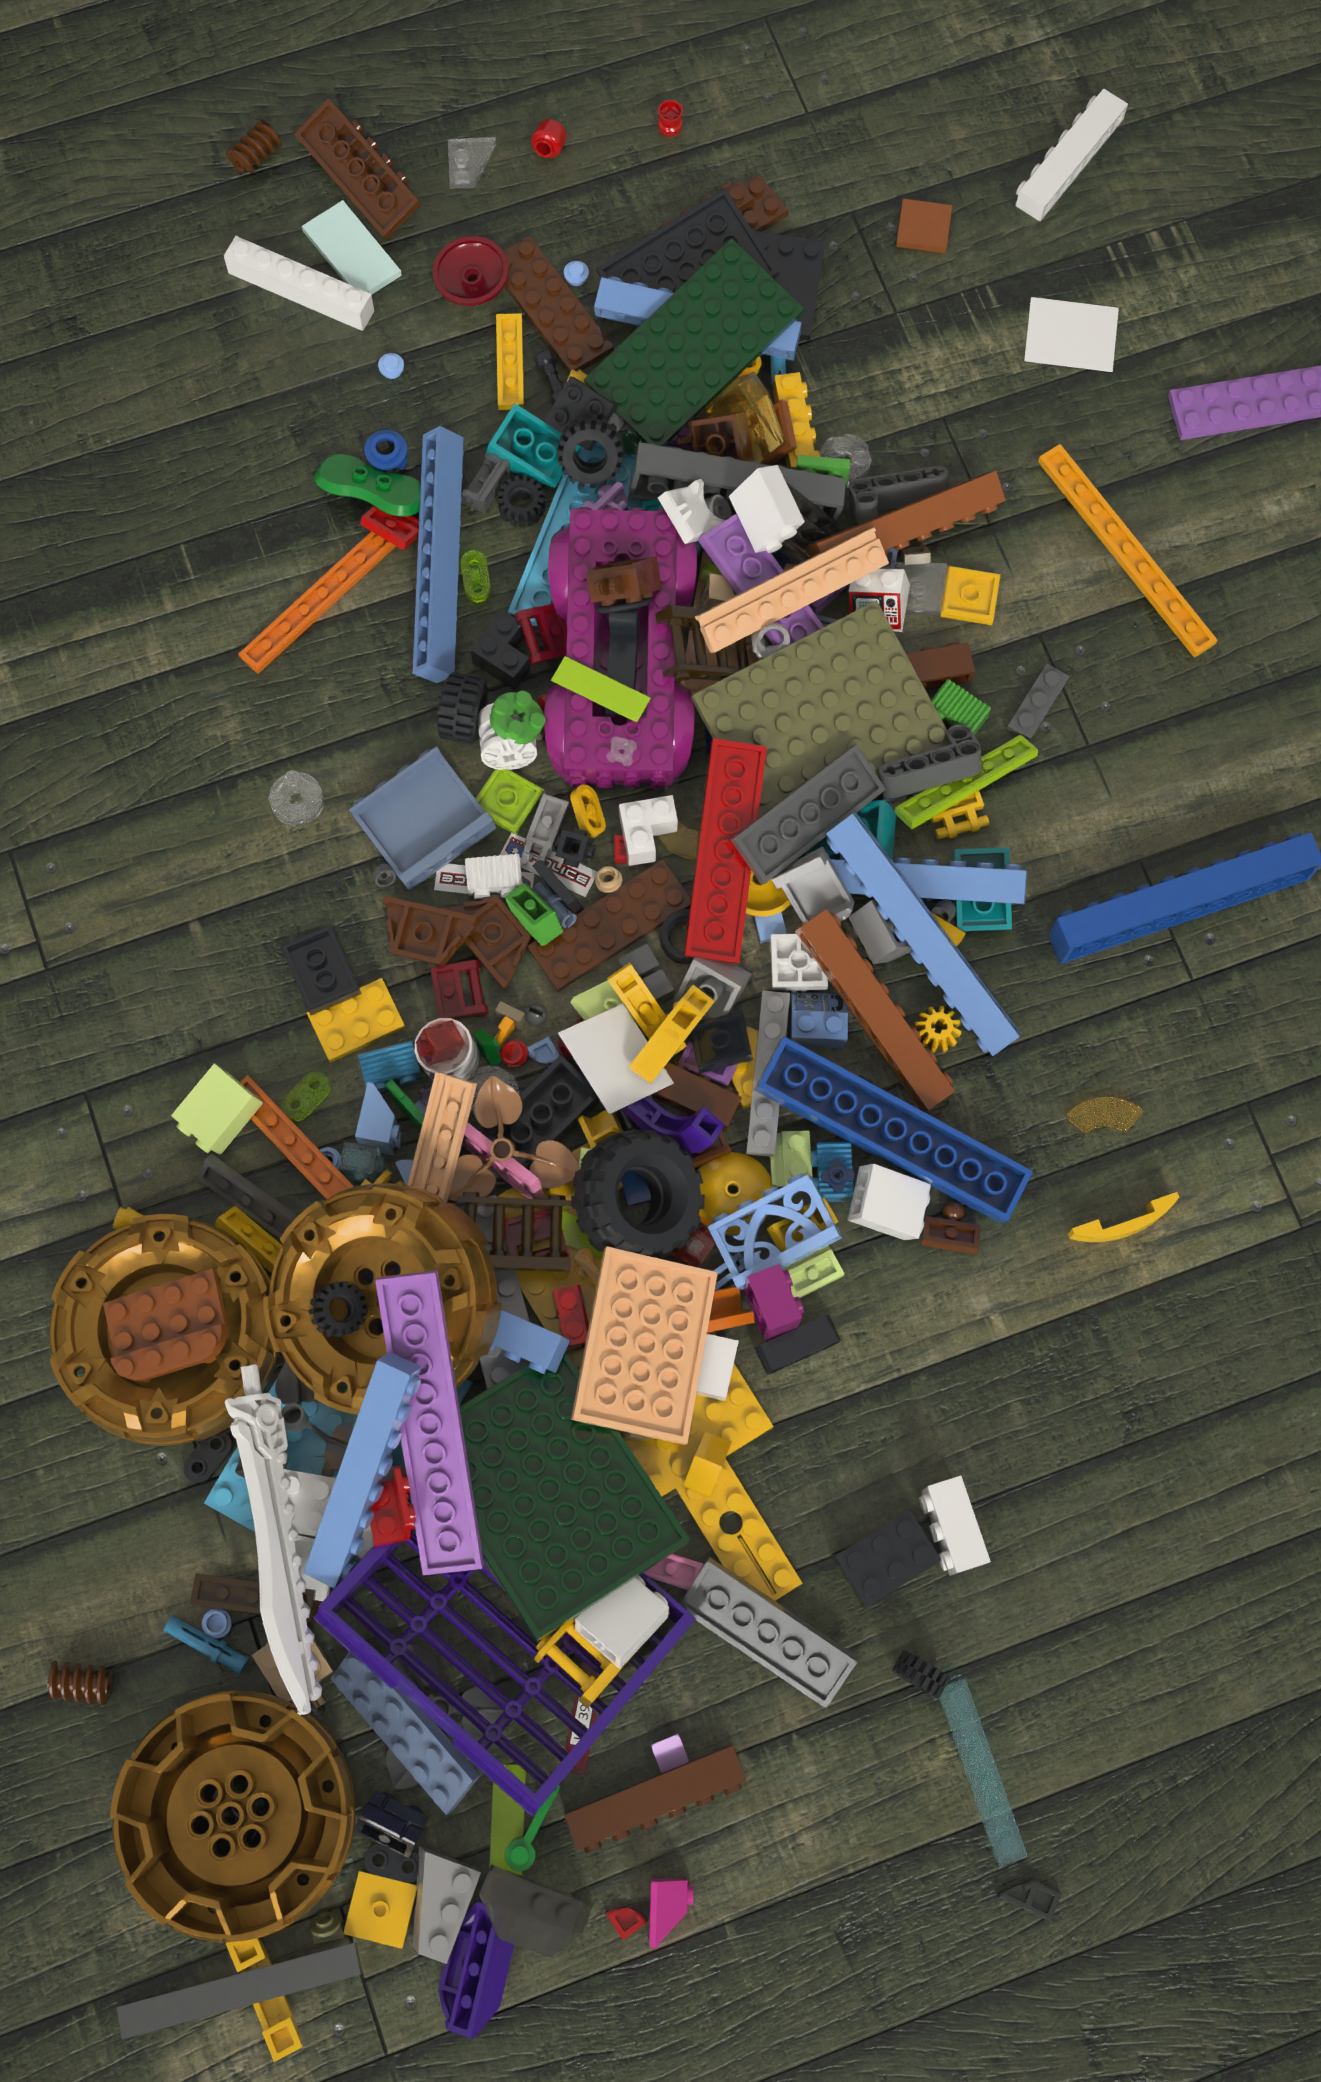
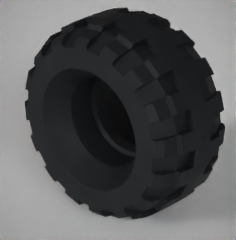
[571,1129,705,1259]

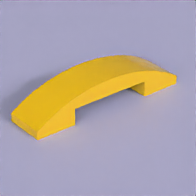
[607,962,687,1056]
[1067,1192,1179,1242]
[226,1938,304,2062]

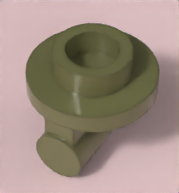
[310,1911,345,1945]

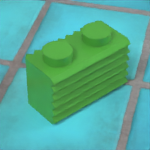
[931,679,991,735]
[505,883,564,946]

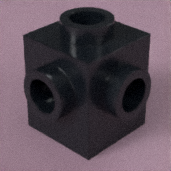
[555,827,596,868]

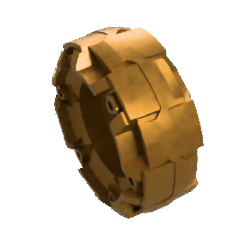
[263,1183,502,1415]
[49,1214,280,1446]
[110,1691,356,1943]

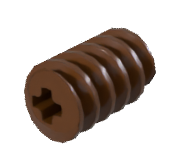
[226,119,282,173]
[47,1661,114,1705]

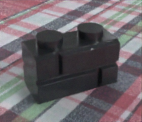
[355,1790,429,1858]

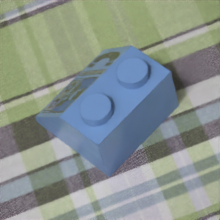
[790,992,848,1048]

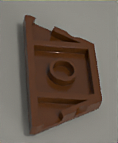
[383,896,481,966]
[441,896,531,991]

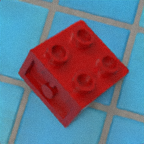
[370,1466,416,1547]

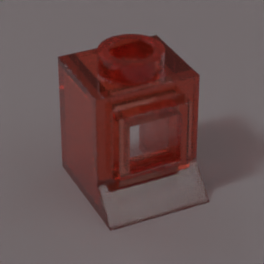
[673,1226,716,1268]

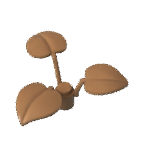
[448,1076,579,1201]

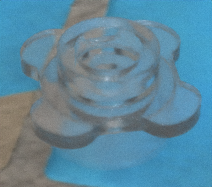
[607,736,637,767]

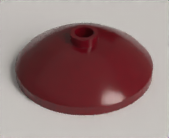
[433,236,509,306]

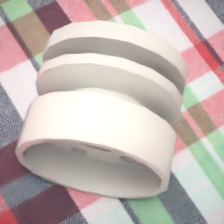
[477,703,537,770]
[414,1018,480,1081]

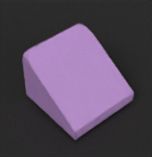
[651,1733,689,1774]

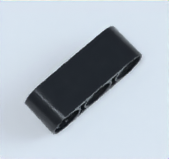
[754,1315,841,1375]

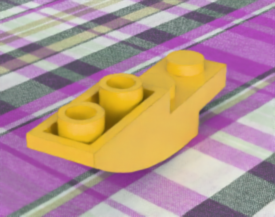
[628,985,715,1084]

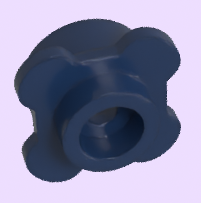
[820,1159,855,1193]

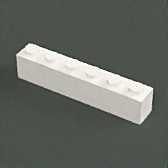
[1016,89,1128,221]
[224,236,374,331]

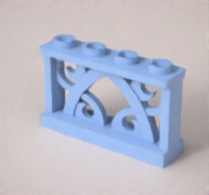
[708,1173,843,1290]

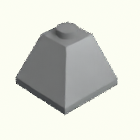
[673,957,752,1020]

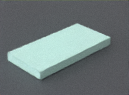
[302,200,402,295]

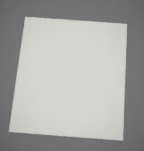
[1024,297,1119,372]
[558,1004,674,1114]

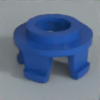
[364,430,408,473]

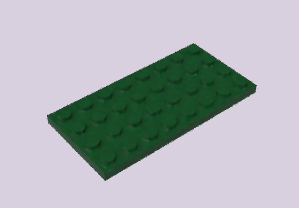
[584,238,804,447]

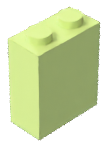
[171,1063,263,1155]

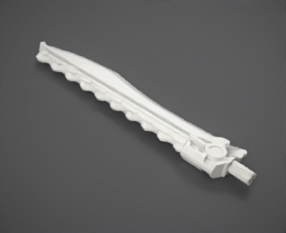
[225,1364,322,1715]

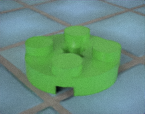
[490,691,546,744]

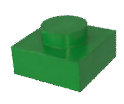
[472,1029,501,1067]

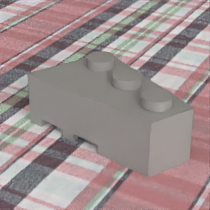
[412,1846,481,1964]

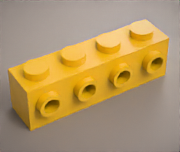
[773,372,820,470]

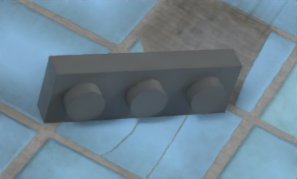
[1006,664,1070,742]

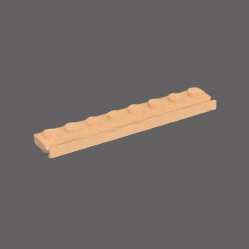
[695,527,889,653]
[396,1072,477,1265]

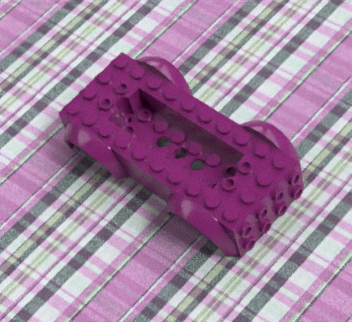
[544,507,697,789]

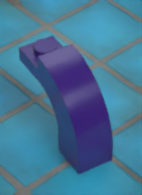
[621,1096,725,1154]

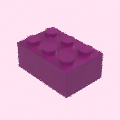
[743,1264,804,1342]

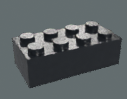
[481,1055,601,1171]

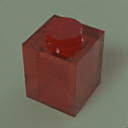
[416,1020,465,1066]

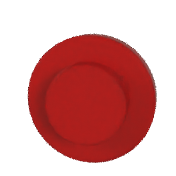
[501,1040,529,1068]

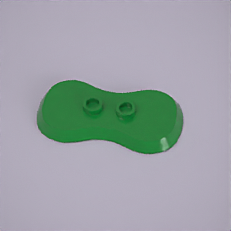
[314,454,421,516]

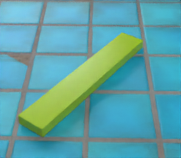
[895,734,1038,829]

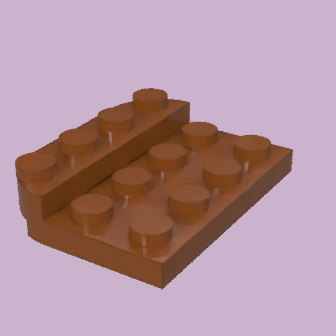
[103,1269,230,1382]

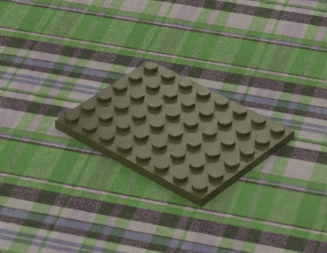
[690,600,948,818]

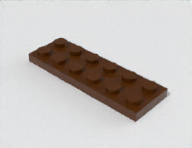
[503,236,614,374]
[527,860,691,992]

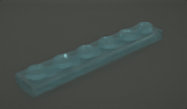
[940,1679,1028,1867]

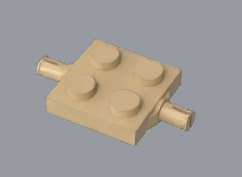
[252,1623,335,1710]

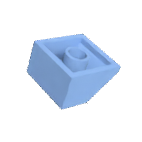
[355,1082,403,1155]

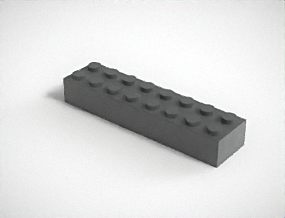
[628,442,846,533]

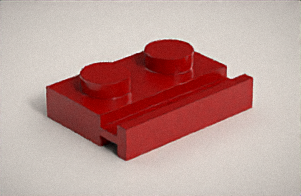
[360,506,419,550]

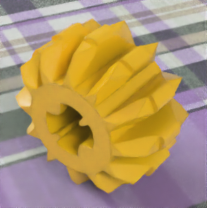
[914,1006,961,1053]

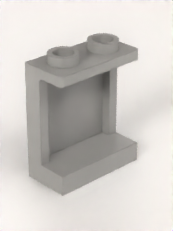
[772,847,854,925]

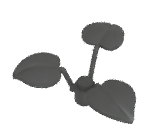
[235,1362,355,1478]
[386,1644,504,1789]

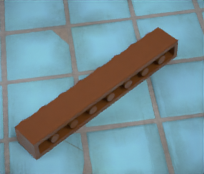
[807,471,1006,558]
[795,909,955,1112]

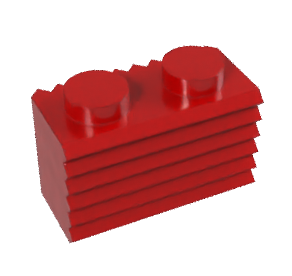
[552,1285,589,1351]

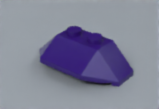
[438,1902,515,2039]

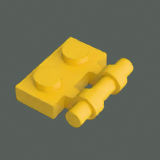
[931,791,989,840]

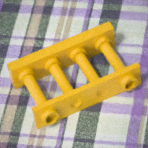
[534,1612,670,1709]

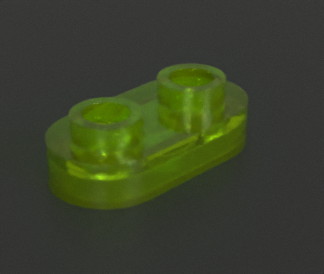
[461,550,491,602]
[282,1072,330,1121]

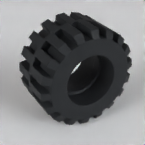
[557,415,624,488]
[437,672,488,745]

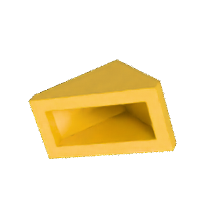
[683,1431,732,1497]

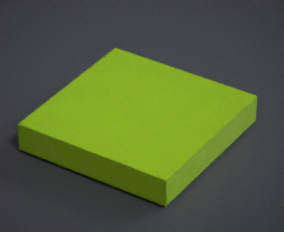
[475,769,545,835]

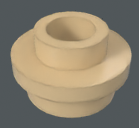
[595,866,623,893]

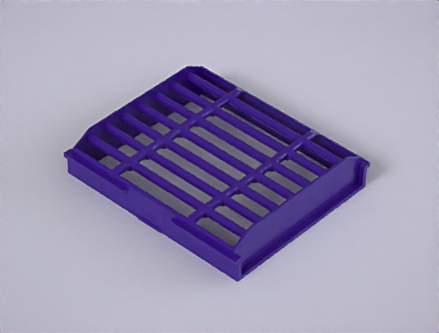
[313,1529,696,1817]

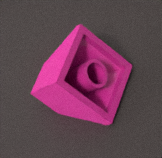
[649,1877,693,1948]

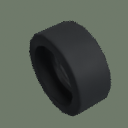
[660,909,694,964]

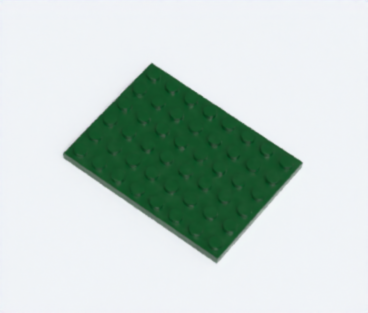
[459,1351,690,1642]

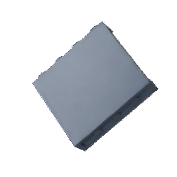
[349,746,496,891]

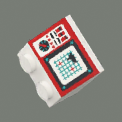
[849,569,910,632]

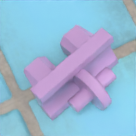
[581,481,630,510]

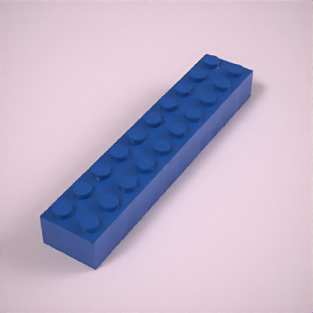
[1048,833,1321,965]
[753,1036,1033,1223]

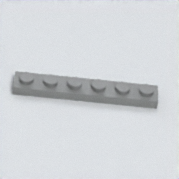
[746,991,790,1157]

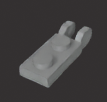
[520,793,569,865]

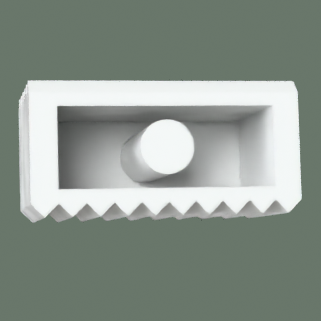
[465,853,522,900]

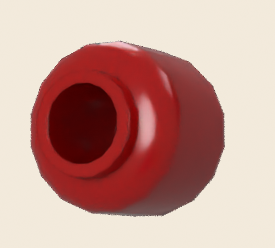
[531,119,567,159]

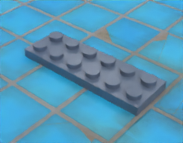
[330,1651,480,1815]

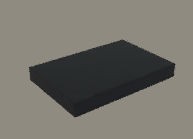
[280,925,362,1016]

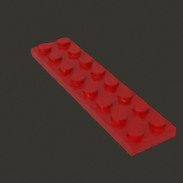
[684,738,767,964]

